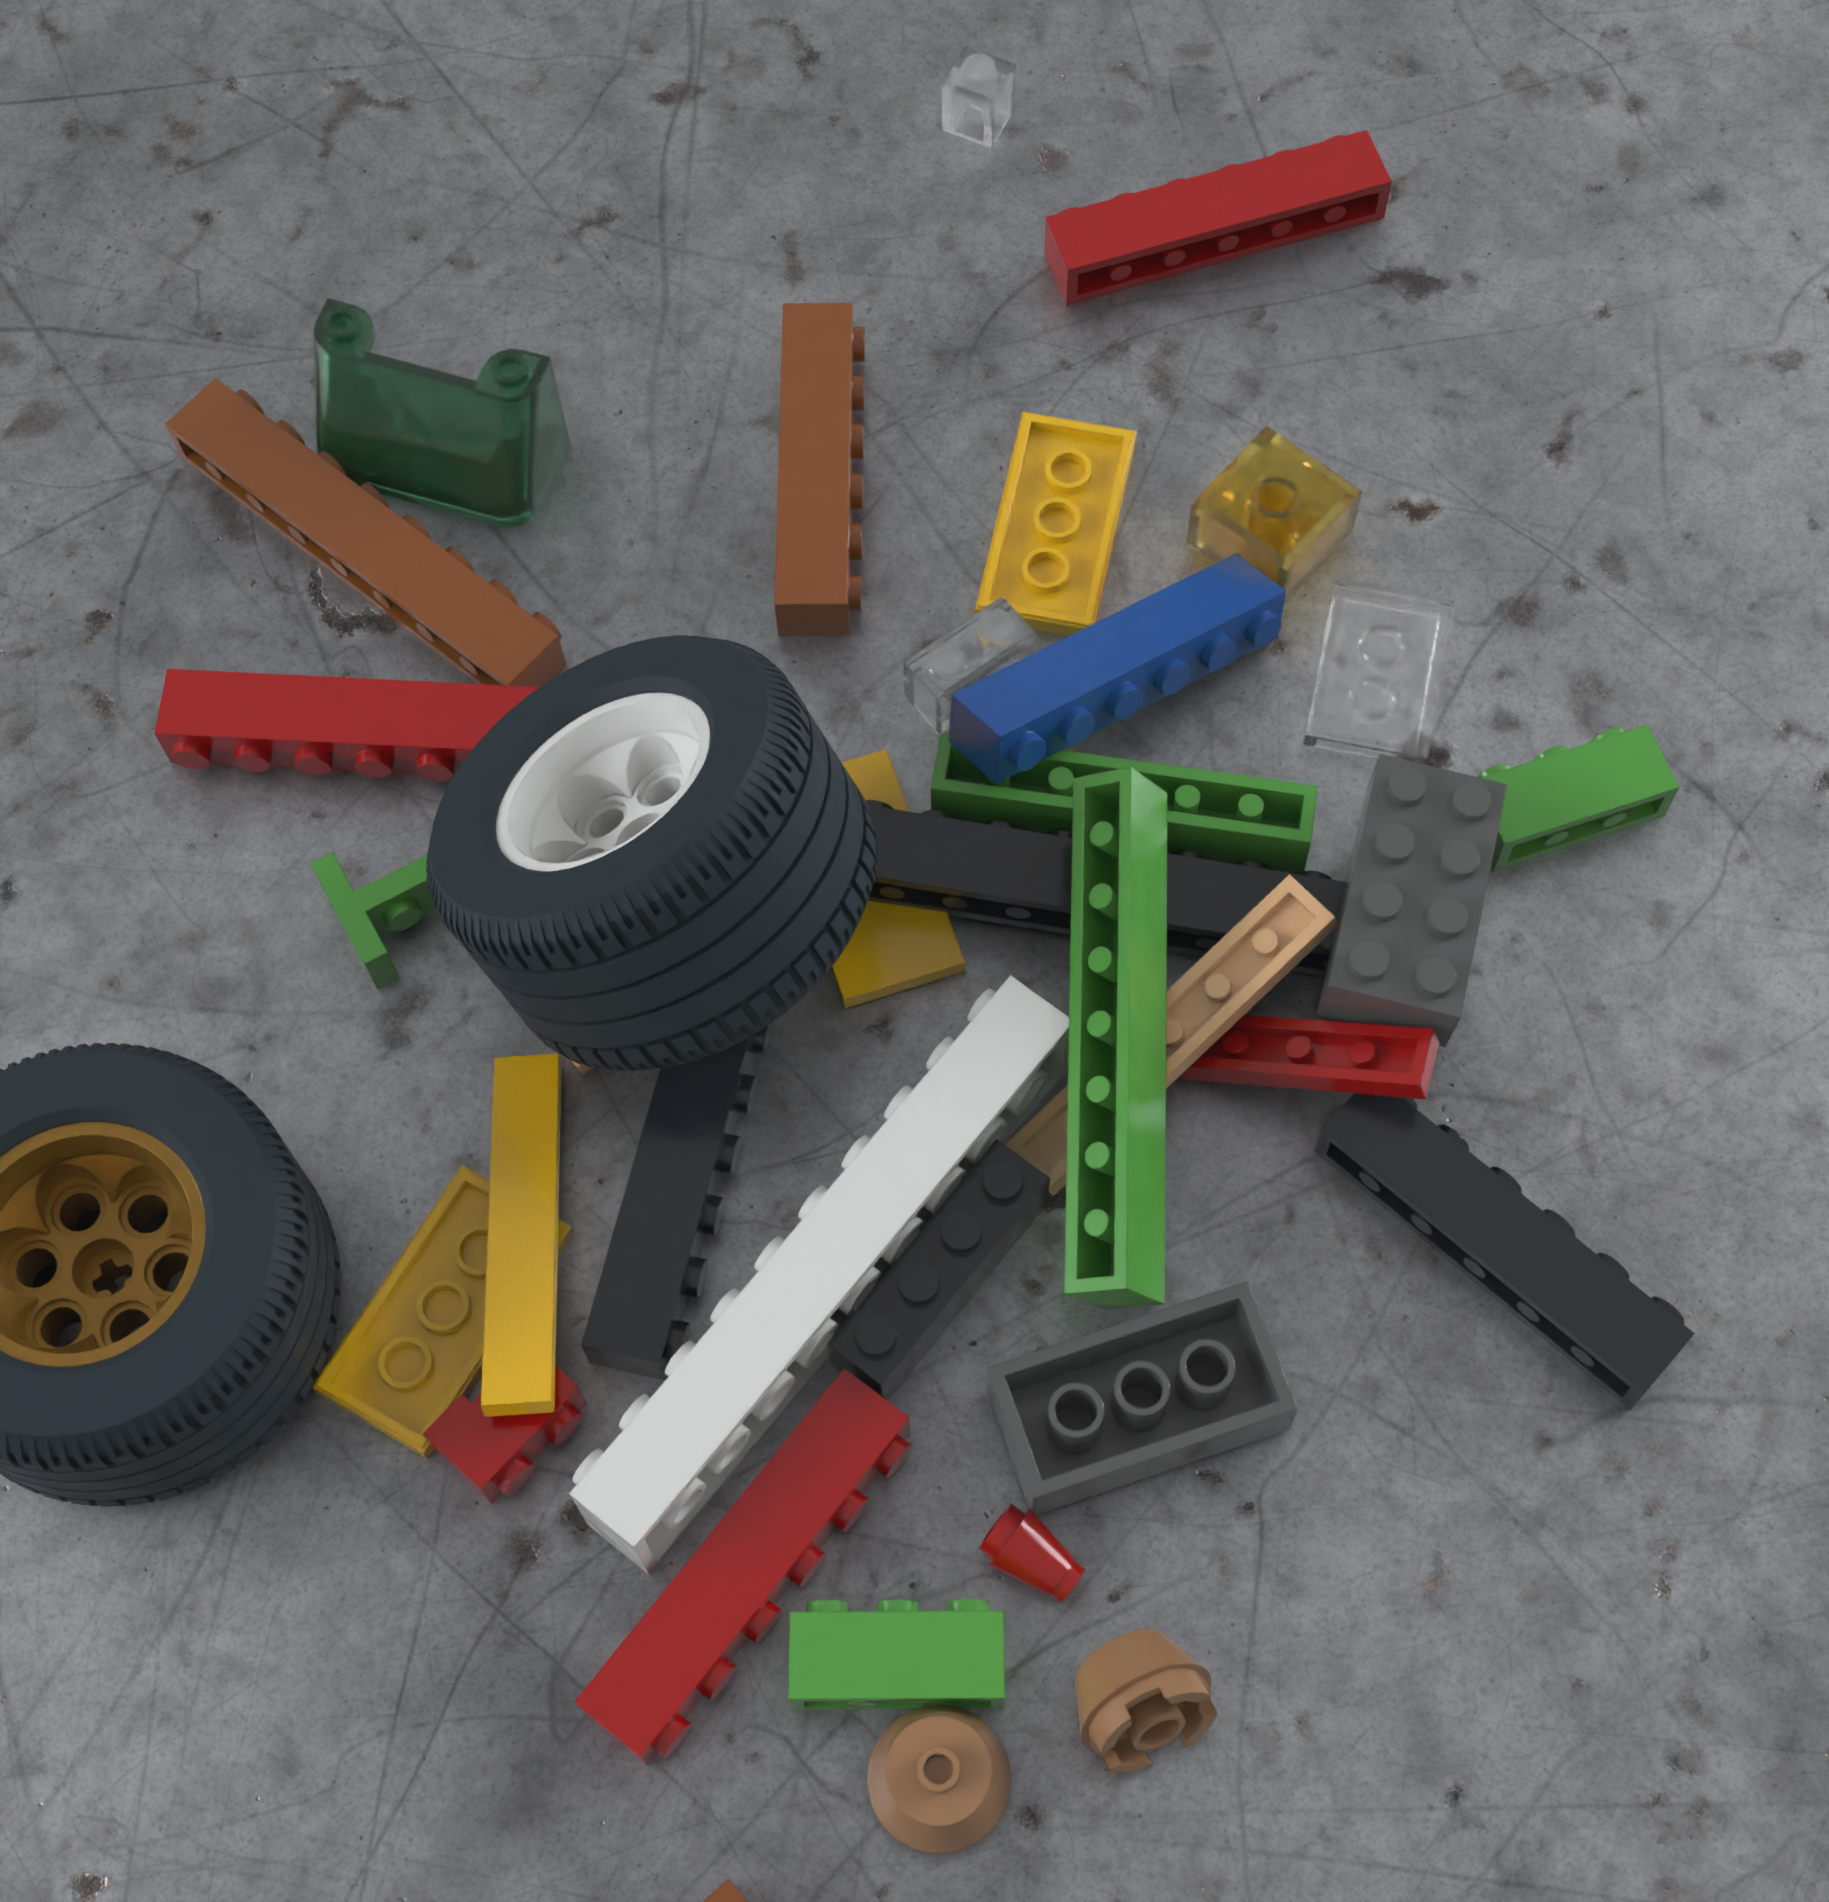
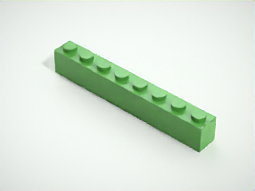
[1064,767,1168,1309]

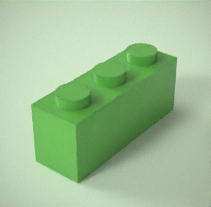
[1477,724,1679,871]
[788,1599,1005,1710]

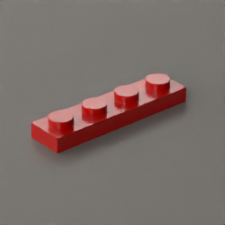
[1177,1015,1439,1099]

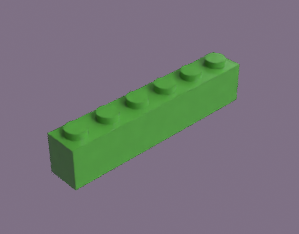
[930,733,1318,874]

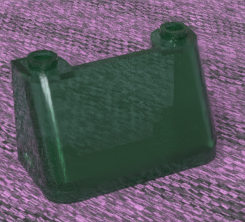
[313,298,570,528]

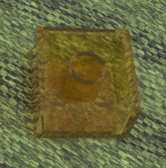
[1186,425,1362,604]

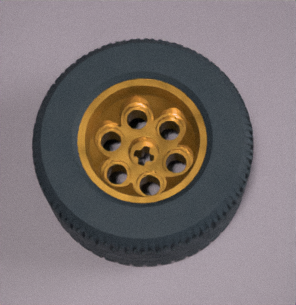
[0,1043,341,1506]

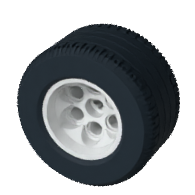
[426,635,878,1071]

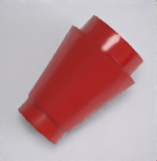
[978,1503,1085,1603]

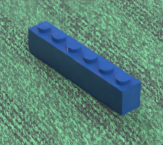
[949,553,1286,784]

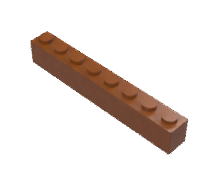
[165,378,566,687]

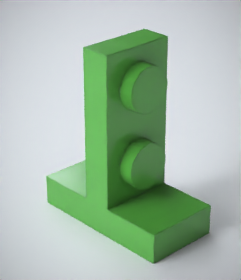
[310,852,436,989]

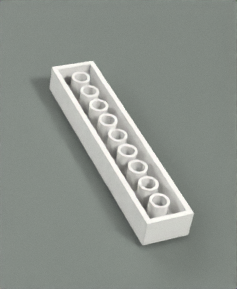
[569,975,1069,1575]

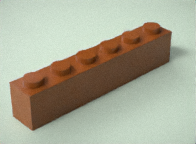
[774,303,865,635]

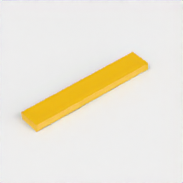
[481,1053,562,1417]

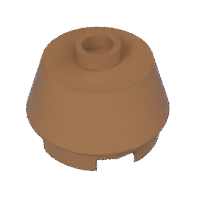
[1075,1629,1217,1773]
[867,1705,1011,1854]

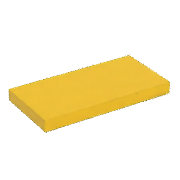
[975,411,1137,636]
[831,749,965,1009]
[312,1165,575,1459]

